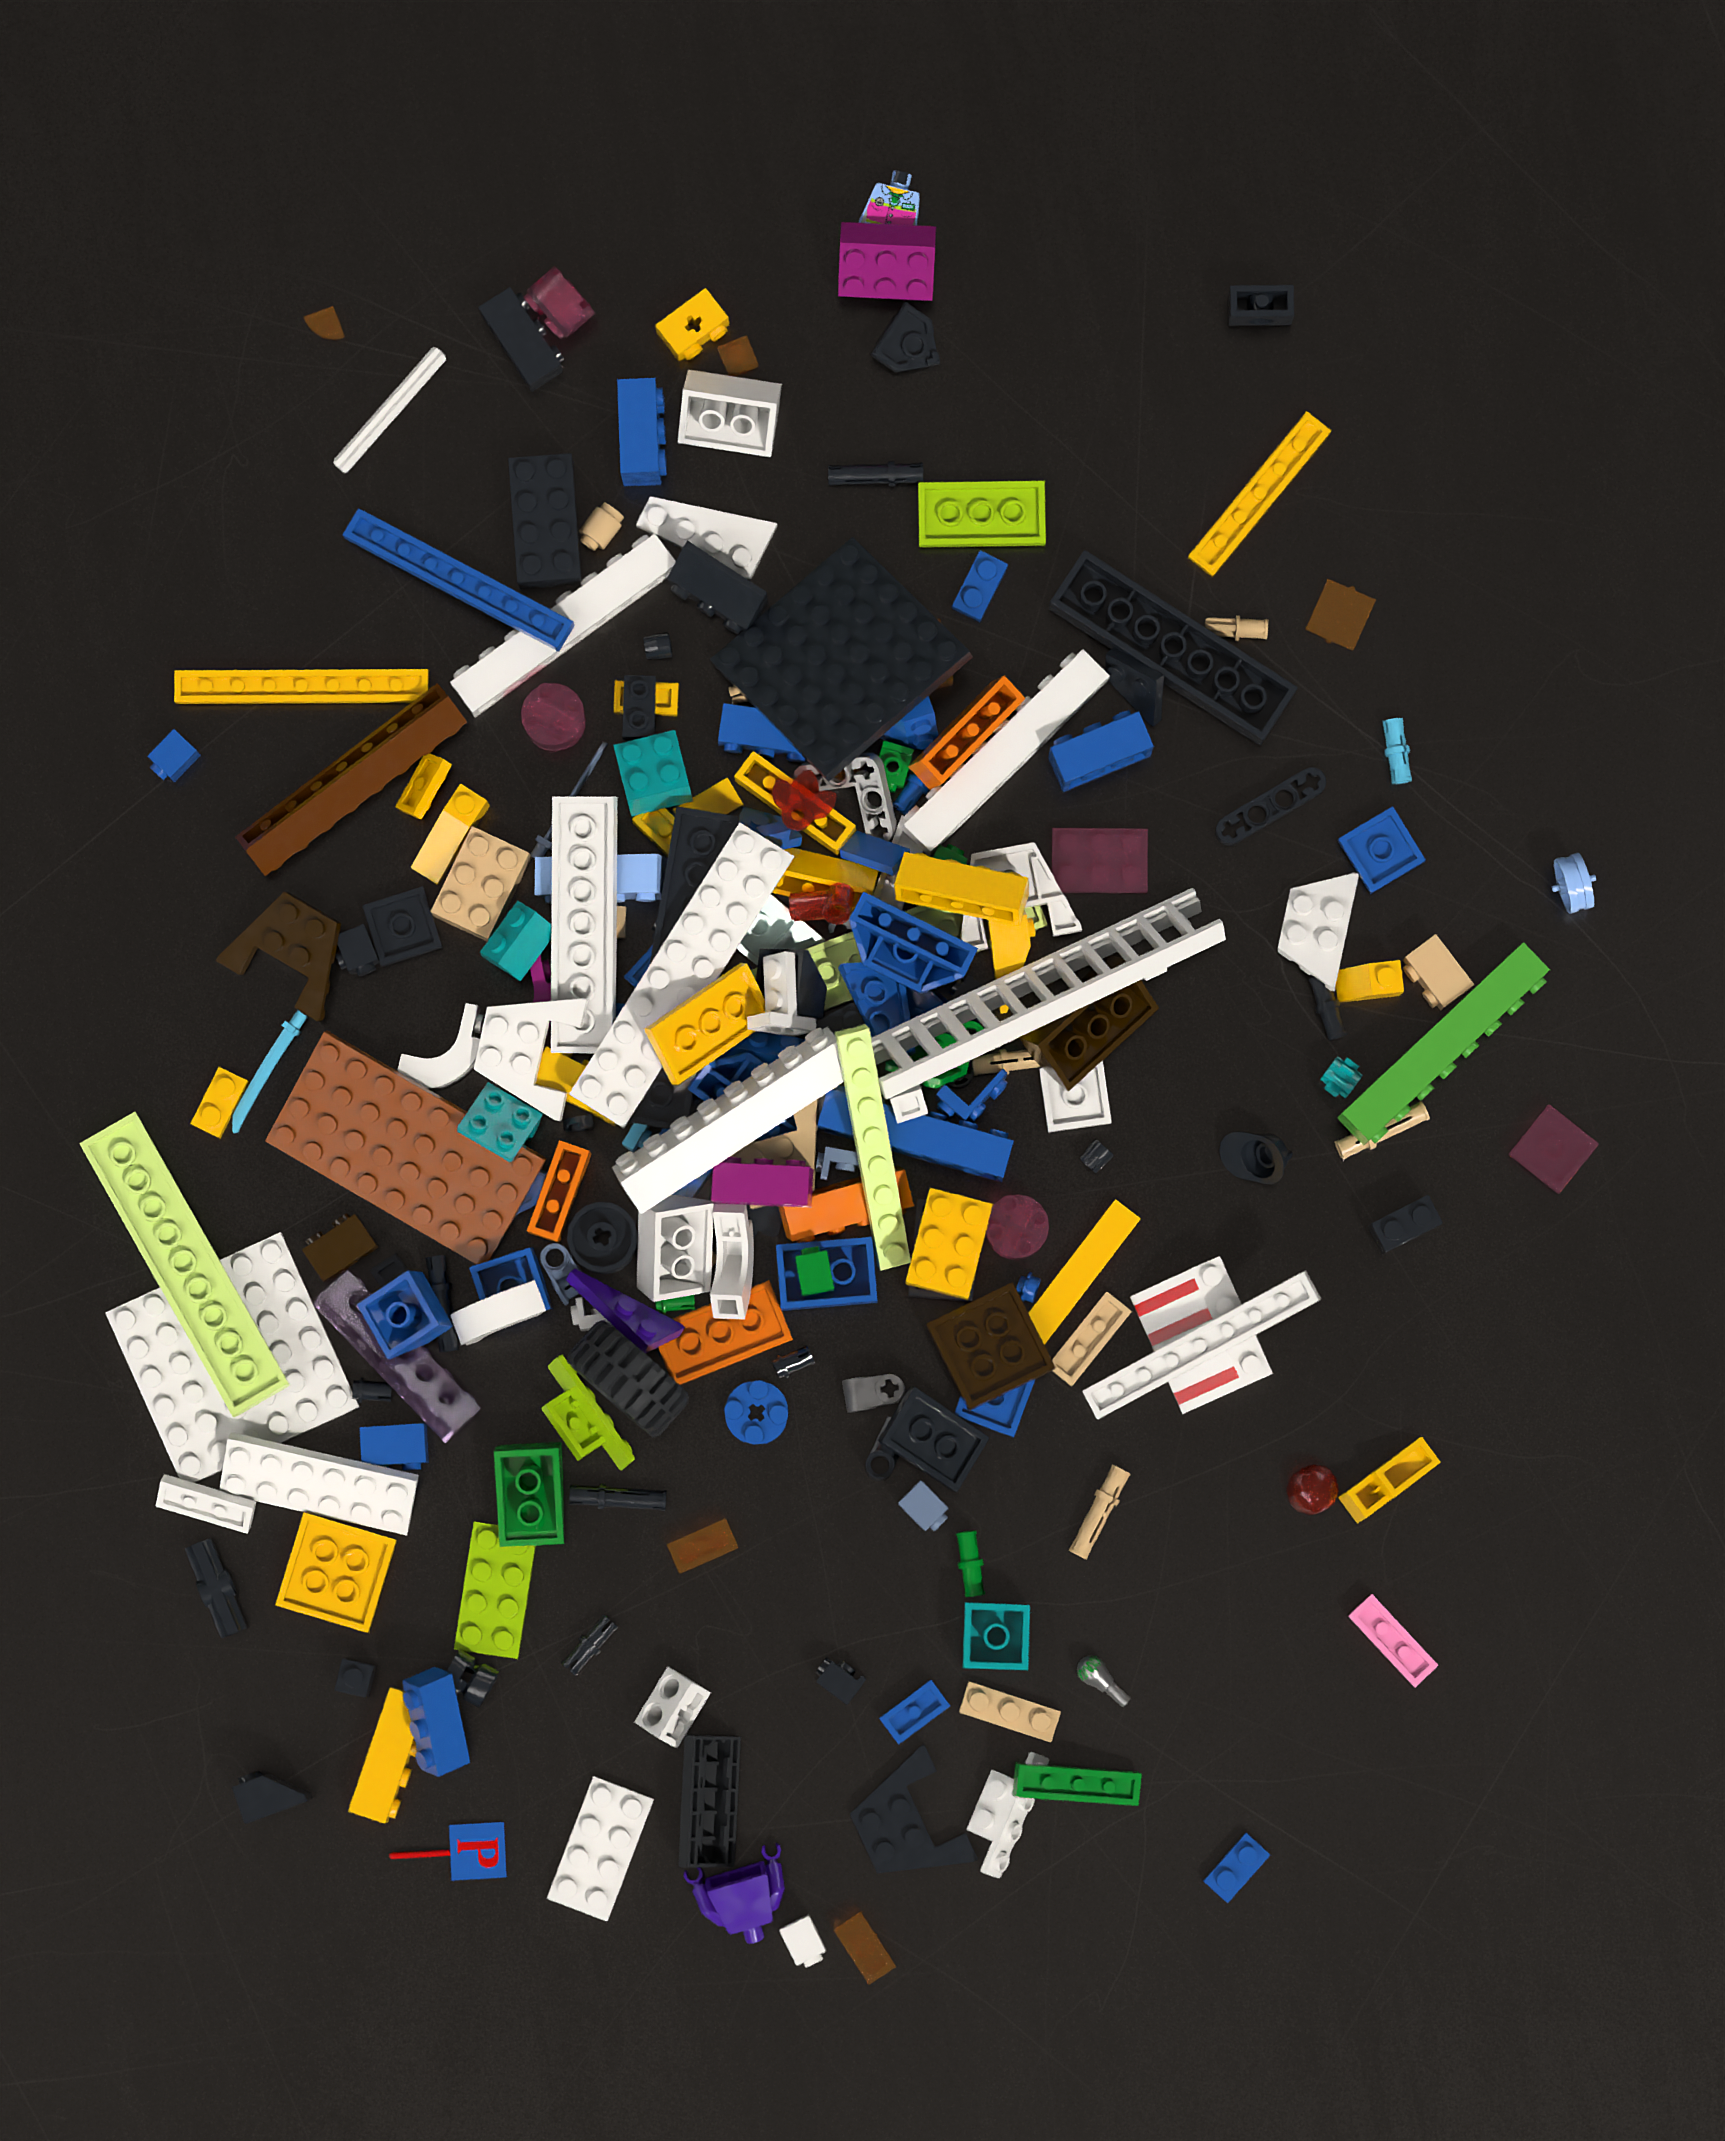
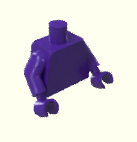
[684,1843,785,1944]

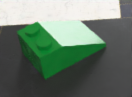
[494,1442,564,1547]

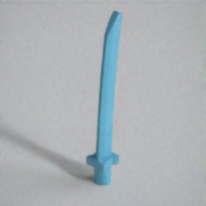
[232,1010,308,1133]

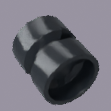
[446,1650,500,1708]

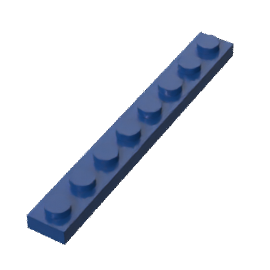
[343,508,575,652]

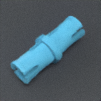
[1383,718,1412,784]

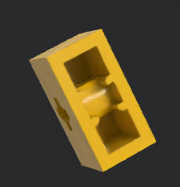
[655,288,729,362]

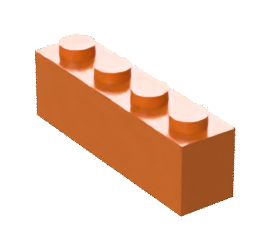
[908,676,1026,790]
[778,1165,914,1243]

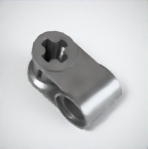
[842,1374,905,1413]

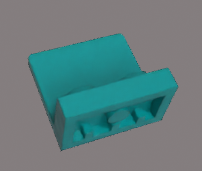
[457,1082,543,1162]

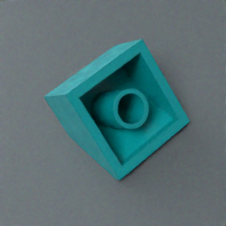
[480,901,552,981]

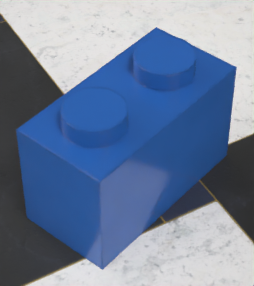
[360,1423,429,1470]

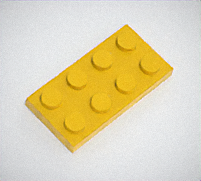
[644,963,765,1085]

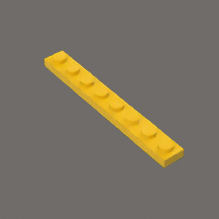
[174,669,429,704]

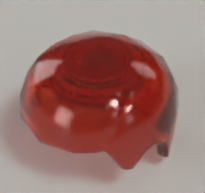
[1286,1464,1339,1515]

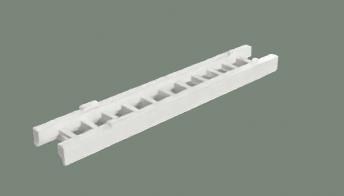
[871,888,1226,1100]

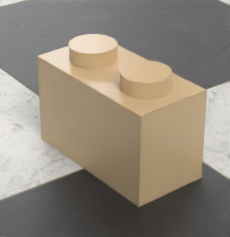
[1402,934,1474,1011]

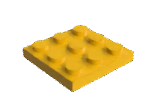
[276,1512,397,1633]

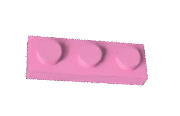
[1348,1594,1438,1687]

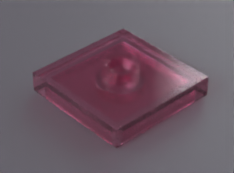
[1508,1104,1599,1194]

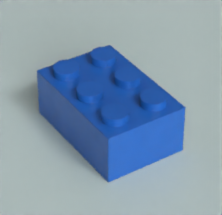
[617,378,667,486]
[1048,710,1154,792]
[776,1237,877,1311]

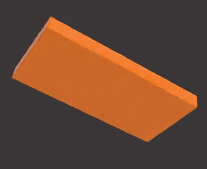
[658,1280,793,1385]

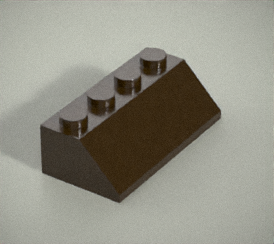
[1019,954,1159,1092]

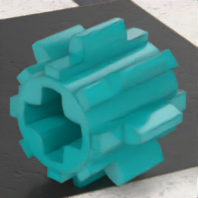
[1320,1057,1363,1098]

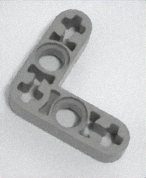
[793,753,897,841]

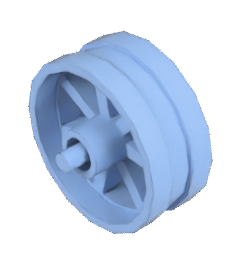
[1552,853,1596,914]

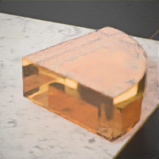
[304,306,345,339]

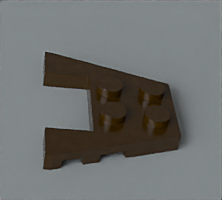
[216,892,341,1021]

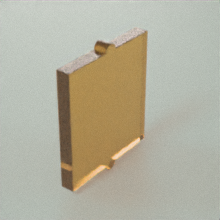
[1306,579,1376,651]

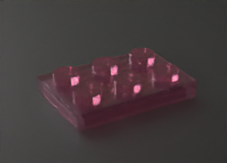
[1052,828,1148,893]

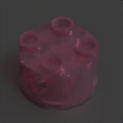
[523,266,596,339]
[521,683,586,752]
[985,1194,1049,1261]

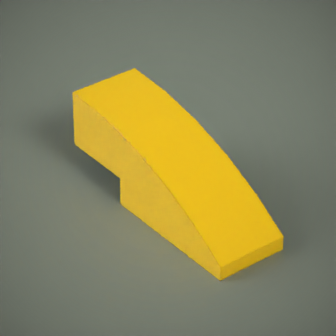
[1338,1436,1441,1523]

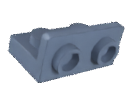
[815,1147,859,1181]

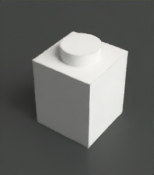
[779,1914,826,1967]

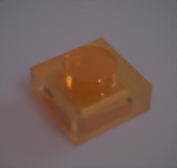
[717,336,758,377]

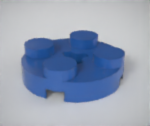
[724,1380,788,1445]

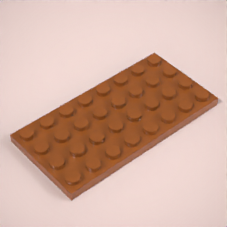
[265,1030,547,1265]

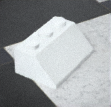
[678,370,782,457]
[637,1195,714,1302]

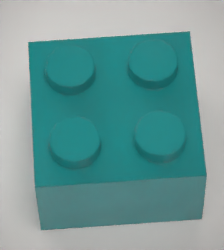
[613,730,693,817]
[963,1603,1030,1670]

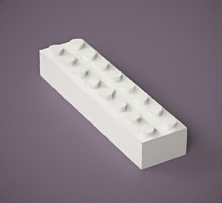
[612,1027,844,1214]

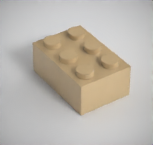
[431,826,532,942]

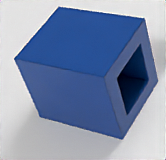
[148,729,201,782]

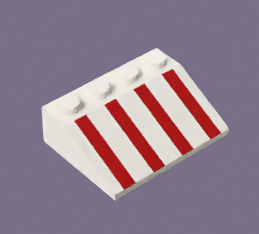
[1130,1256,1273,1414]

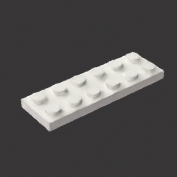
[219,1432,419,1535]

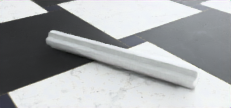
[333,347,446,473]

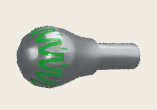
[1077,1655,1131,1707]

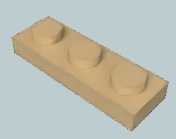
[1052,1292,1132,1387]
[959,1682,1061,1742]

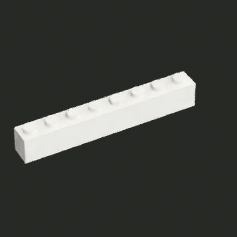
[450,534,676,717]
[902,650,1110,857]

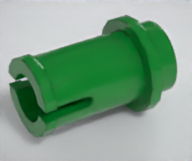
[655,1295,695,1315]

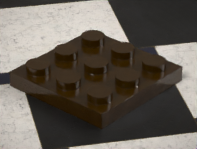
[926,1282,1056,1411]

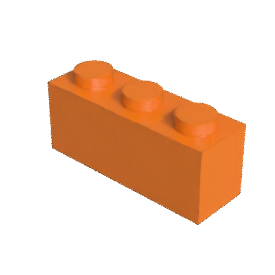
[527,1140,591,1244]

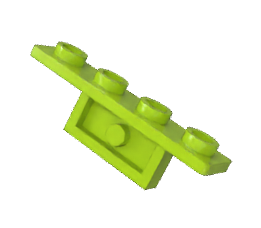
[541,1355,635,1470]

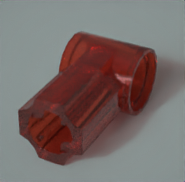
[789,883,855,925]

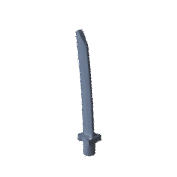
[530,742,608,858]

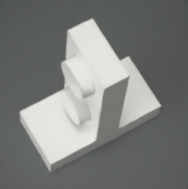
[747,951,816,1037]

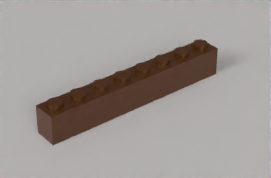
[235,683,467,876]

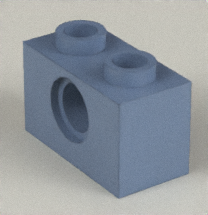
[898,1481,948,1531]

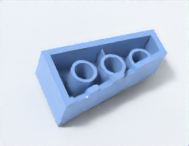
[535,854,668,904]

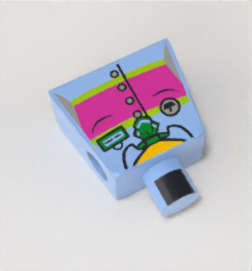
[858,171,919,225]

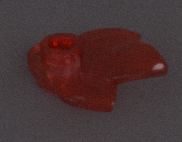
[772,769,836,831]

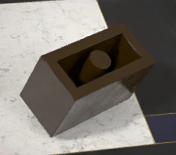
[302,1213,379,1283]

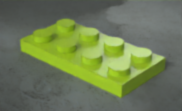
[918,481,1046,547]
[454,1522,536,1659]

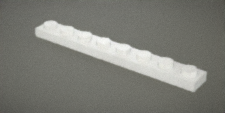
[1082,1271,1321,1419]

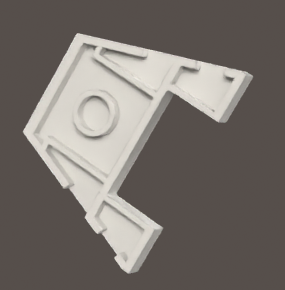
[960,842,1082,951]
[474,998,588,1121]

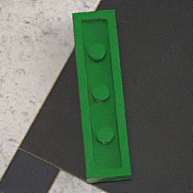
[1012,1763,1142,1806]

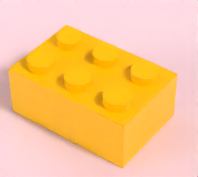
[906,1188,992,1300]

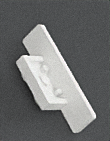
[967,1752,1049,1878]

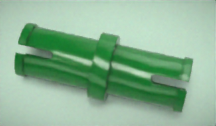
[956,1530,985,1597]

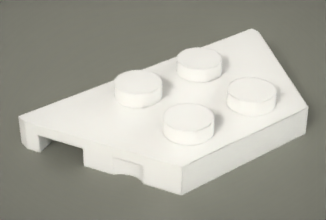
[1278,873,1359,991]

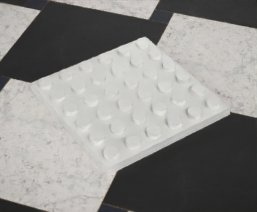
[105,1232,360,1483]

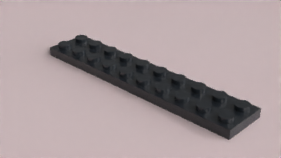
[628,806,740,1129]

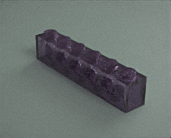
[313,1270,480,1443]

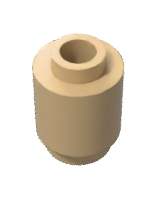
[578,502,624,551]

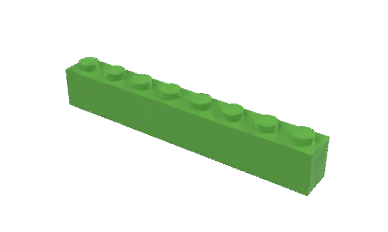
[1338,942,1550,1146]

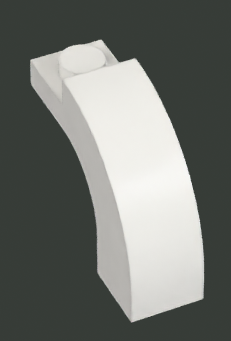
[397,1003,484,1091]
[710,1203,754,1319]
[450,1280,546,1345]

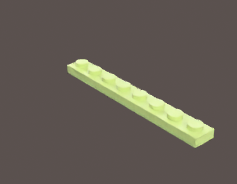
[835,1024,911,1270]

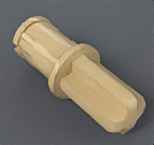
[1205,615,1268,641]

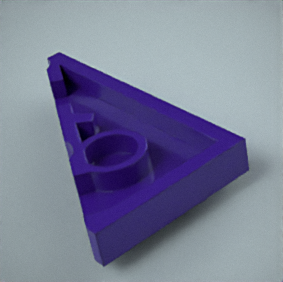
[566,1269,685,1354]

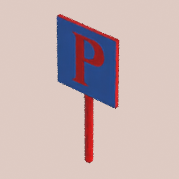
[389,1822,507,1880]

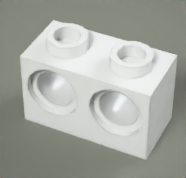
[635,1667,710,1748]

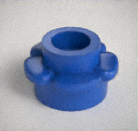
[1016,1272,1041,1303]

